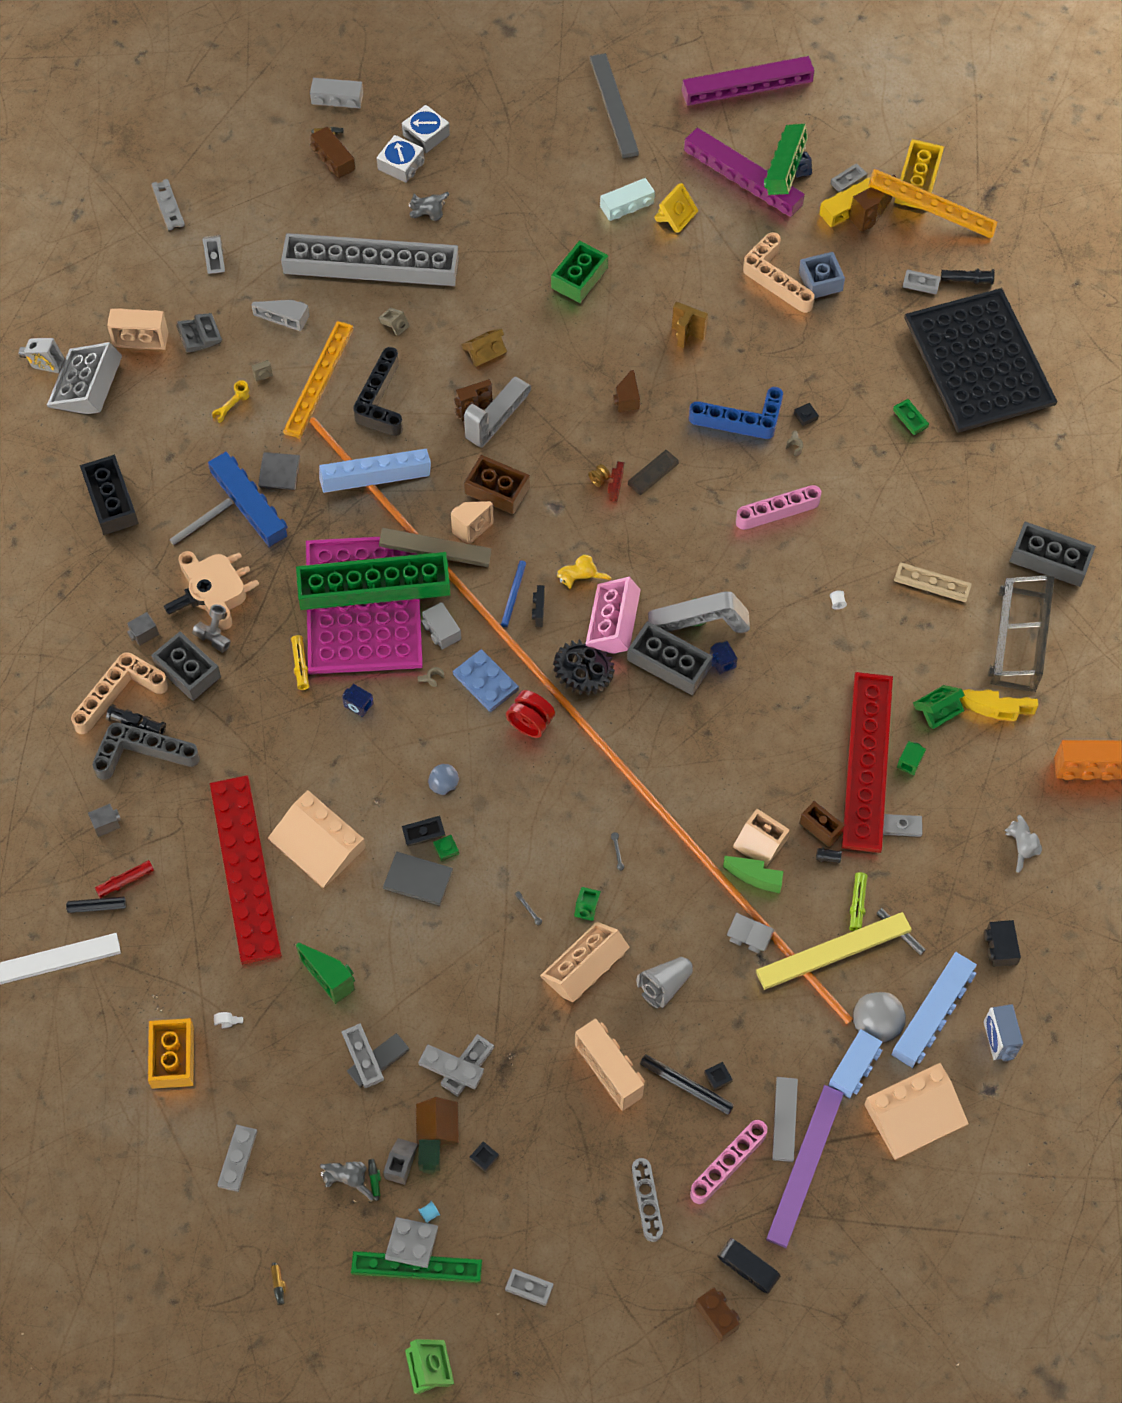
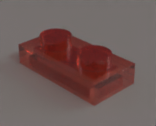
[608,461,625,502]

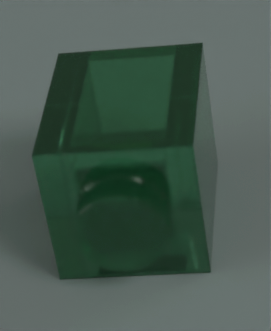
[418,1140,441,1174]

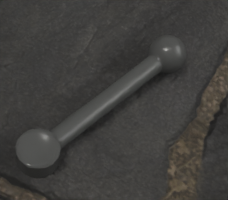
[611,832,625,871]
[515,891,542,925]

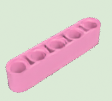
[736,485,822,530]
[690,1120,767,1204]

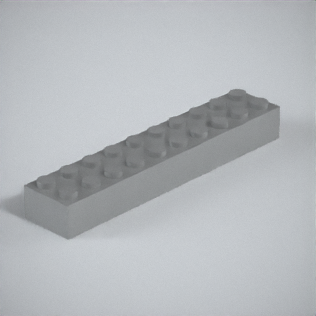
[281,233,459,286]

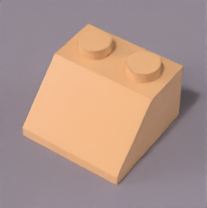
[451,501,493,544]

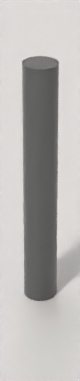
[876,908,926,955]

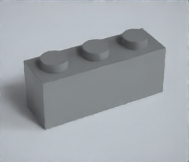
[310,78,363,108]

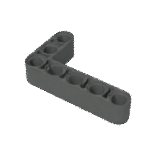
[92,723,200,780]

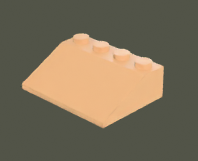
[268,790,366,889]
[864,1063,969,1160]

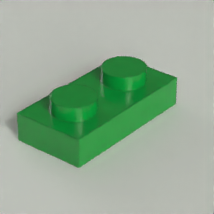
[893,399,929,435]

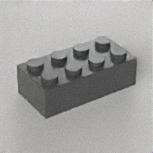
[1009,521,1096,587]
[627,621,713,696]

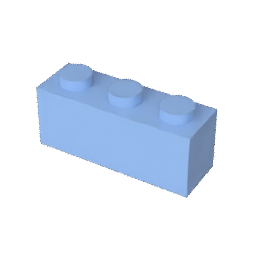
[828,1029,883,1099]

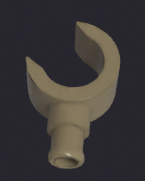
[786,431,803,456]
[418,667,445,687]

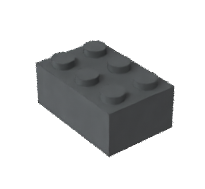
[151,632,221,701]

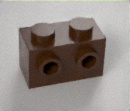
[799,801,845,848]
[695,1287,740,1342]

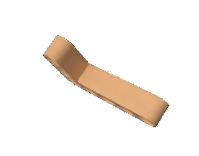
[743,232,815,313]
[71,653,169,734]

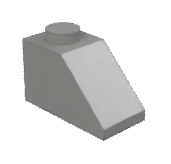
[203,235,225,274]

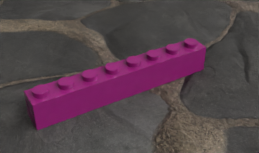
[682,56,815,106]
[684,127,805,217]

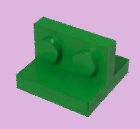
[913,685,965,729]

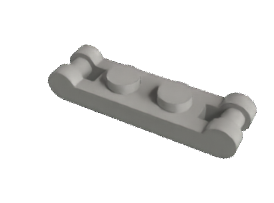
[151,179,185,231]

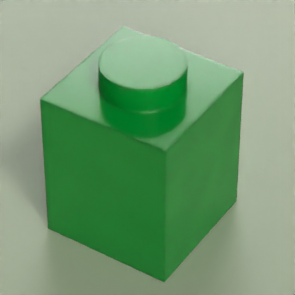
[897,741,926,775]

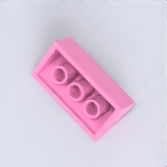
[586,577,641,654]

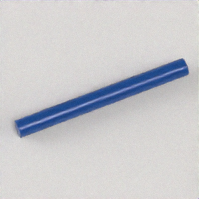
[501,561,526,627]

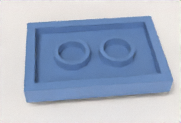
[453,649,519,712]

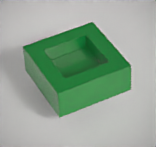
[433,835,459,861]

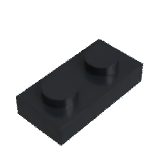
[532,585,545,627]

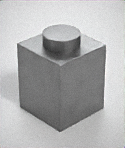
[127,612,159,646]
[88,804,121,837]

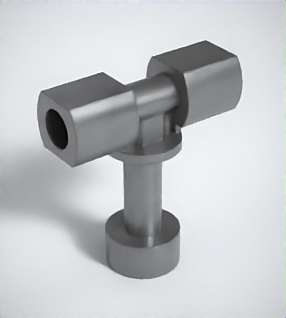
[192,604,231,653]

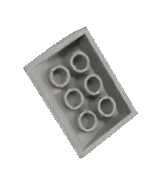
[47,342,122,414]

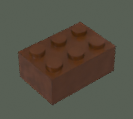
[464,455,530,515]

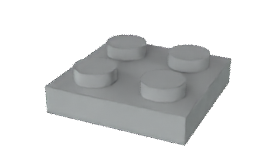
[385,1217,438,1268]

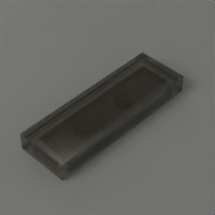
[628,450,679,496]

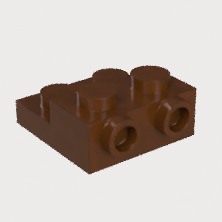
[454,379,493,422]

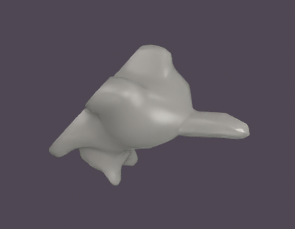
[1005,815,1042,872]

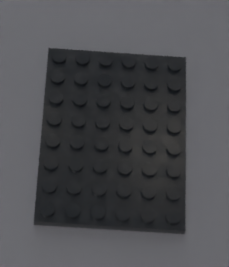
[904,288,1058,433]

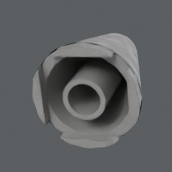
[636,957,693,1008]

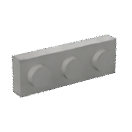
[341,1023,384,1089]
[441,1034,494,1097]
[418,1044,484,1089]
[217,1125,257,1192]

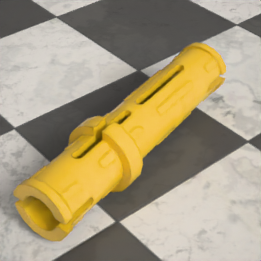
[291,635,310,690]

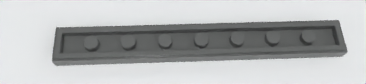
[590,53,639,158]

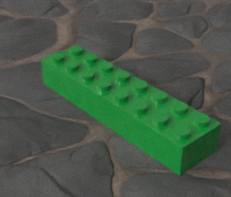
[296,552,451,610]

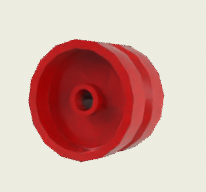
[506,690,555,738]

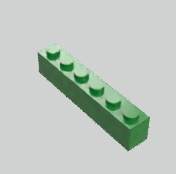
[764,124,808,195]

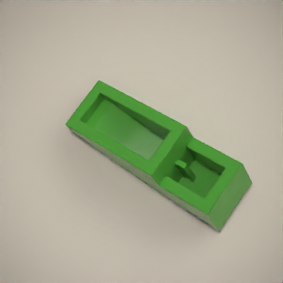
[723,856,783,893]

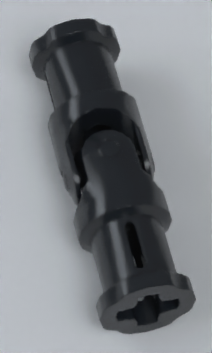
[106,704,166,735]

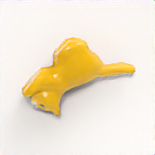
[557,555,611,589]

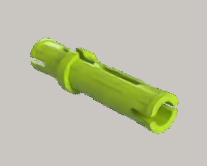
[849,872,868,931]

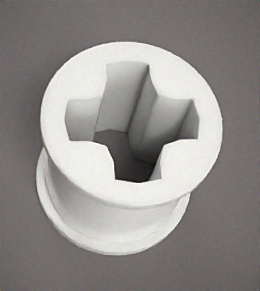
[830,591,847,609]

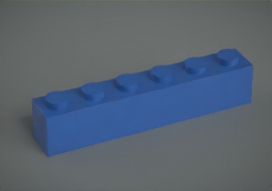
[208,452,288,547]

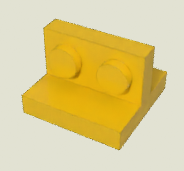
[654,183,699,233]

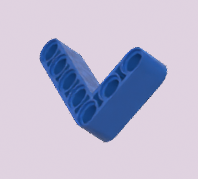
[689,387,783,439]

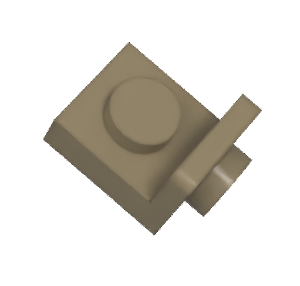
[379,307,409,336]

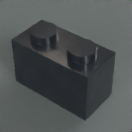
[402,815,446,846]
[984,920,1021,967]

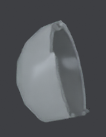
[853,992,906,1042]

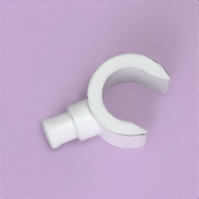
[214,1012,243,1028]

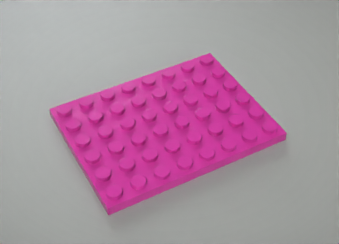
[306,537,423,674]

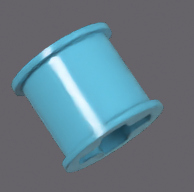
[418,1201,440,1223]

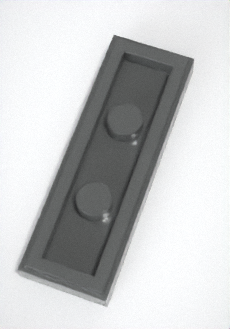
[347,1033,410,1088]

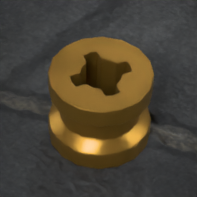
[588,464,611,487]

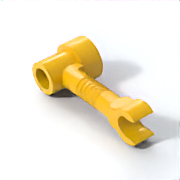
[212,380,249,423]

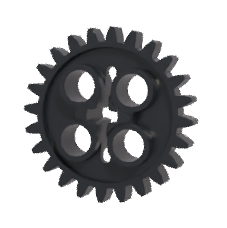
[553,639,615,695]

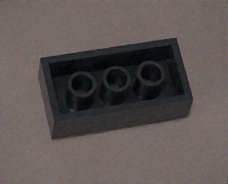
[80,454,139,535]

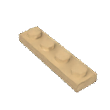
[894,562,972,602]

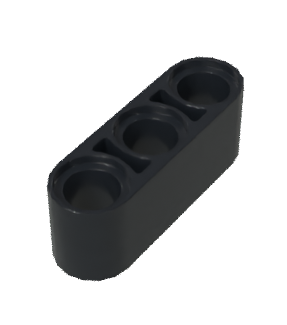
[717,1238,781,1294]

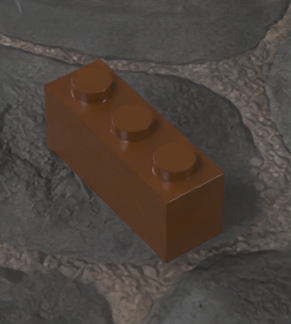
[310,126,356,178]

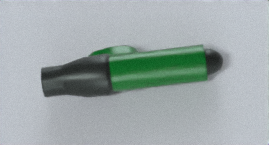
[368,1159,381,1201]

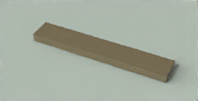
[379,528,492,567]

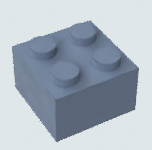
[798,252,845,298]

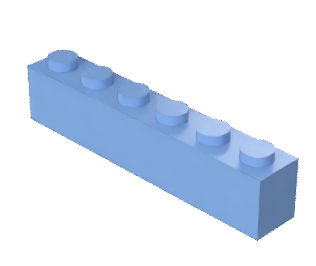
[319,448,431,493]
[891,952,977,1068]

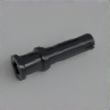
[941,268,995,285]

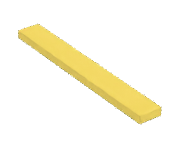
[756,912,912,990]

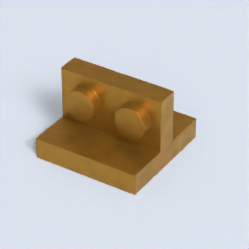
[672,301,708,348]
[461,328,507,367]

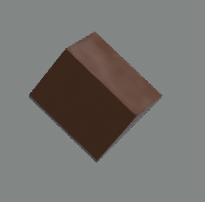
[416,1097,459,1146]

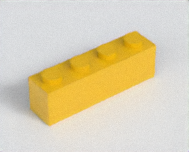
[819,177,871,227]

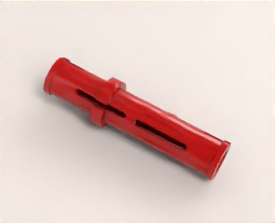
[94,860,154,898]

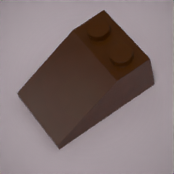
[849,175,896,232]

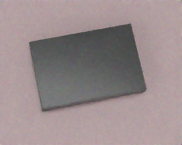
[383,851,453,906]

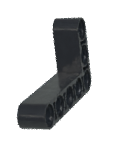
[353,347,403,436]

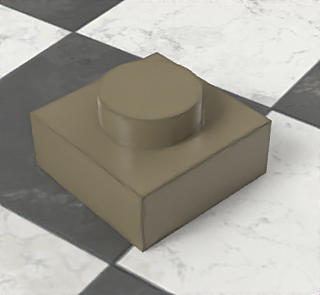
[252,360,273,382]

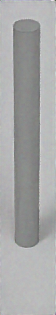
[170,498,233,545]

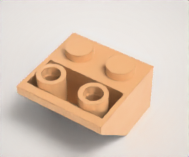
[733,809,790,869]

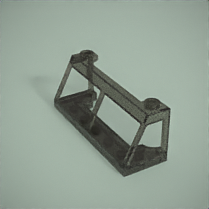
[988,575,1055,692]

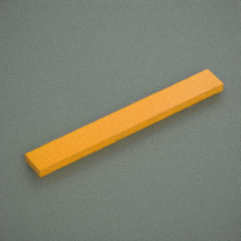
[868,169,998,238]
[283,321,354,439]

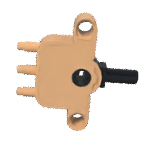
[164,551,259,630]

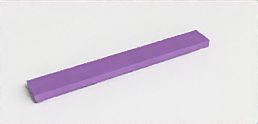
[766,1085,844,1248]

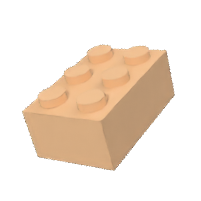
[107,308,168,350]

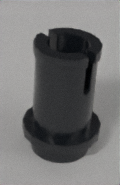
[816,847,842,863]

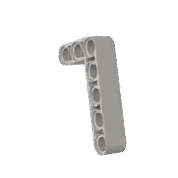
[464,377,531,448]
[648,592,750,633]

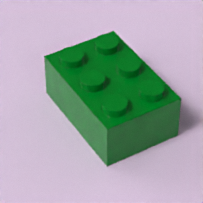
[551,240,609,303]

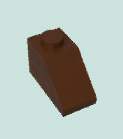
[613,370,640,412]

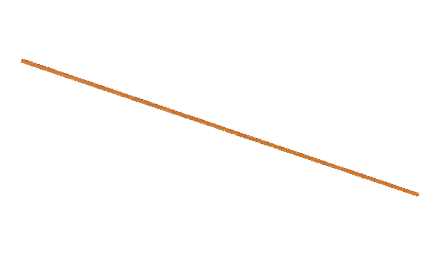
[309,417,853,1025]

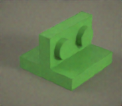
[405,1339,454,1394]

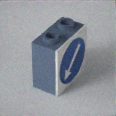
[983,1004,1023,1061]

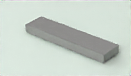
[772,1077,798,1162]

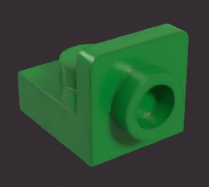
[574,887,601,921]

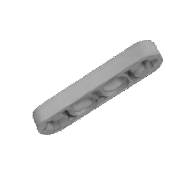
[632,1158,663,1242]

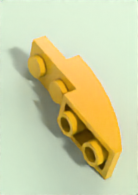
[960,689,1038,721]

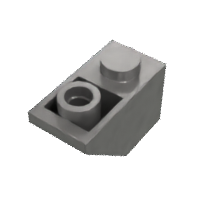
[383,1138,418,1185]

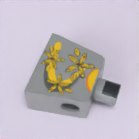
[19,338,65,373]

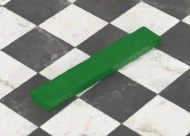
[351,1251,482,1283]

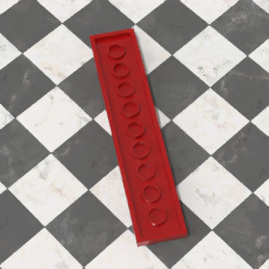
[842,672,893,853]
[210,775,282,965]

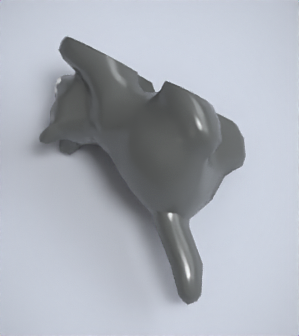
[409,192,449,221]
[320,1161,374,1201]

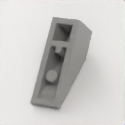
[251,300,310,331]

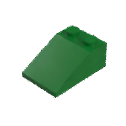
[296,943,355,1004]

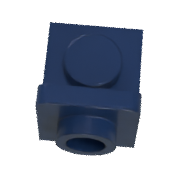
[795,151,812,177]

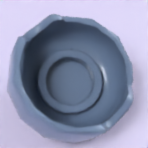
[428,764,459,795]

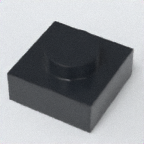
[794,402,819,426]
[704,1062,733,1091]
[469,1141,499,1173]

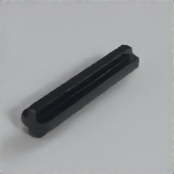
[66,896,127,913]

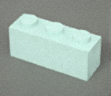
[600,178,655,221]

